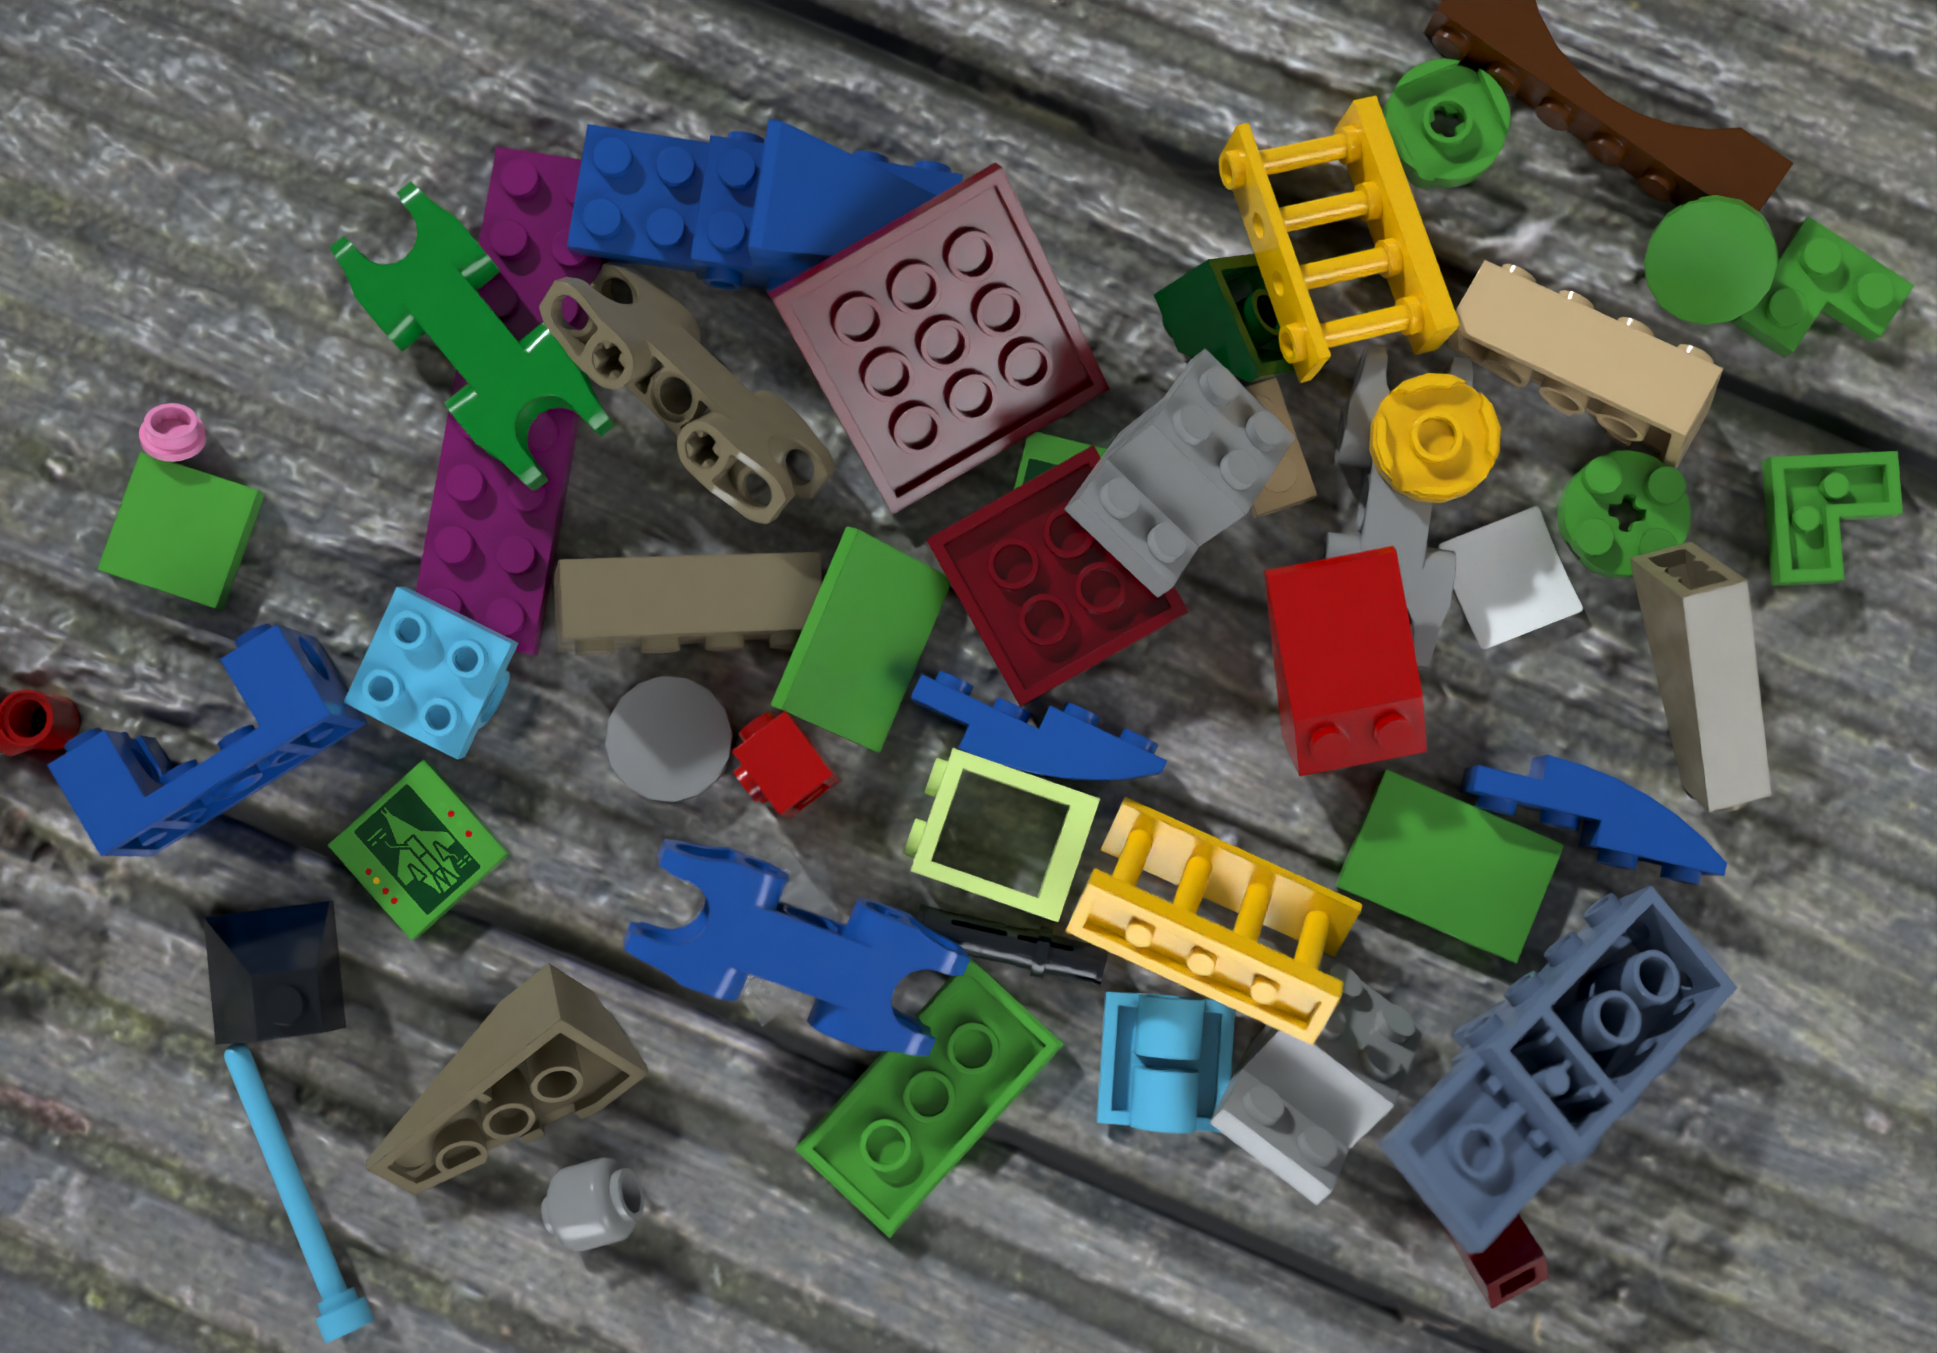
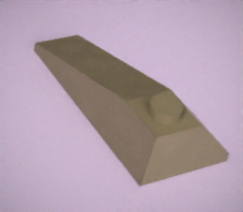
[366,963,649,1195]

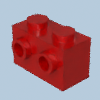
[732,711,842,818]

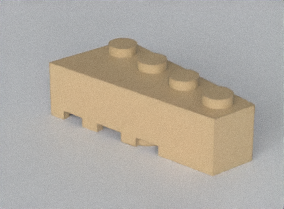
[1448,260,1723,469]

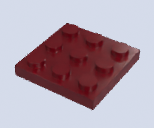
[926,445,1189,707]

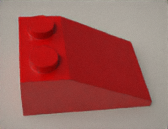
[1264,546,1427,777]

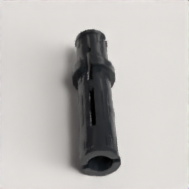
[917,904,1108,987]

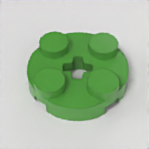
[1382,58,1511,189]
[1557,450,1691,579]

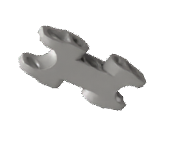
[1319,344,1473,670]

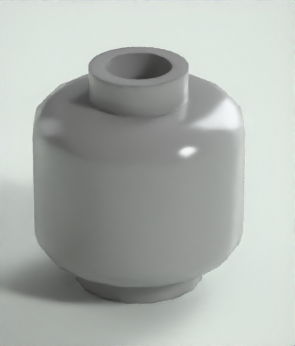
[541,1158,644,1252]

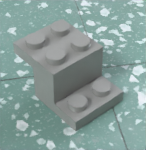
[1064,349,1295,598]
[1209,952,1425,1205]

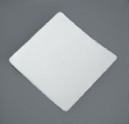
[1438,506,1583,649]

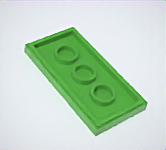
[795,956,1064,1238]

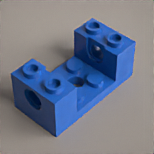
[47,623,368,857]

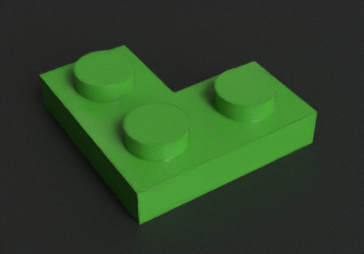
[1732,216,1915,358]
[1762,451,1903,586]

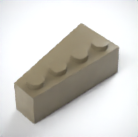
[553,552,822,656]

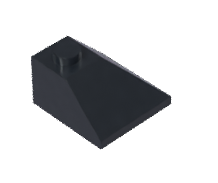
[203,901,346,1045]

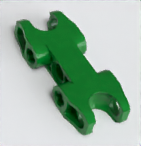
[329,181,615,492]

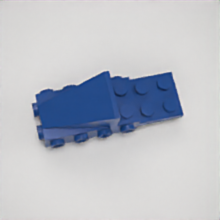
[567,119,963,293]

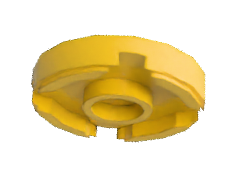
[1369,373,1501,503]

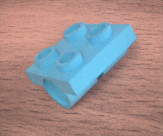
[343,587,518,759]
[1096,990,1235,1133]

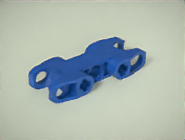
[623,839,970,1056]

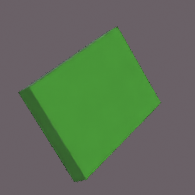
[770,526,951,753]
[1334,769,1565,963]

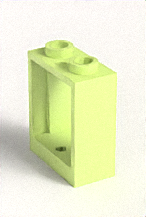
[903,748,1100,922]

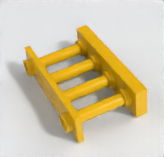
[1219,96,1460,383]
[1065,796,1362,1045]

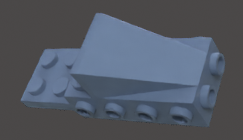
[1378,885,1737,1254]

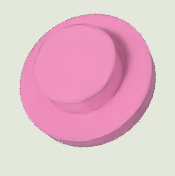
[139,403,206,462]

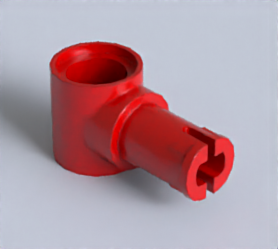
[0,689,81,757]

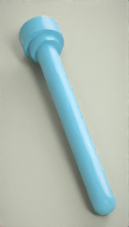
[224,1043,375,1344]

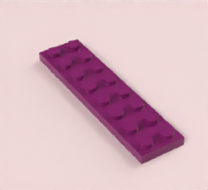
[416,147,608,656]

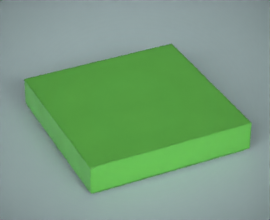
[97,451,265,611]

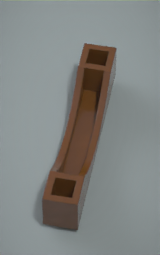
[1423,0,1794,212]

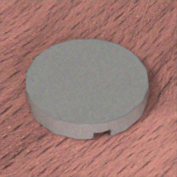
[605,676,735,803]

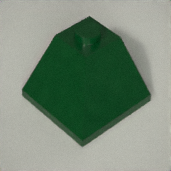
[1153,254,1329,382]

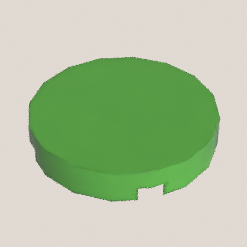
[1644,195,1778,325]

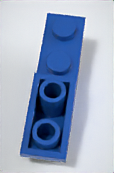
[911,671,1167,782]
[1459,755,1727,885]

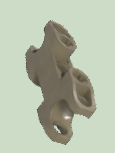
[539,261,836,524]

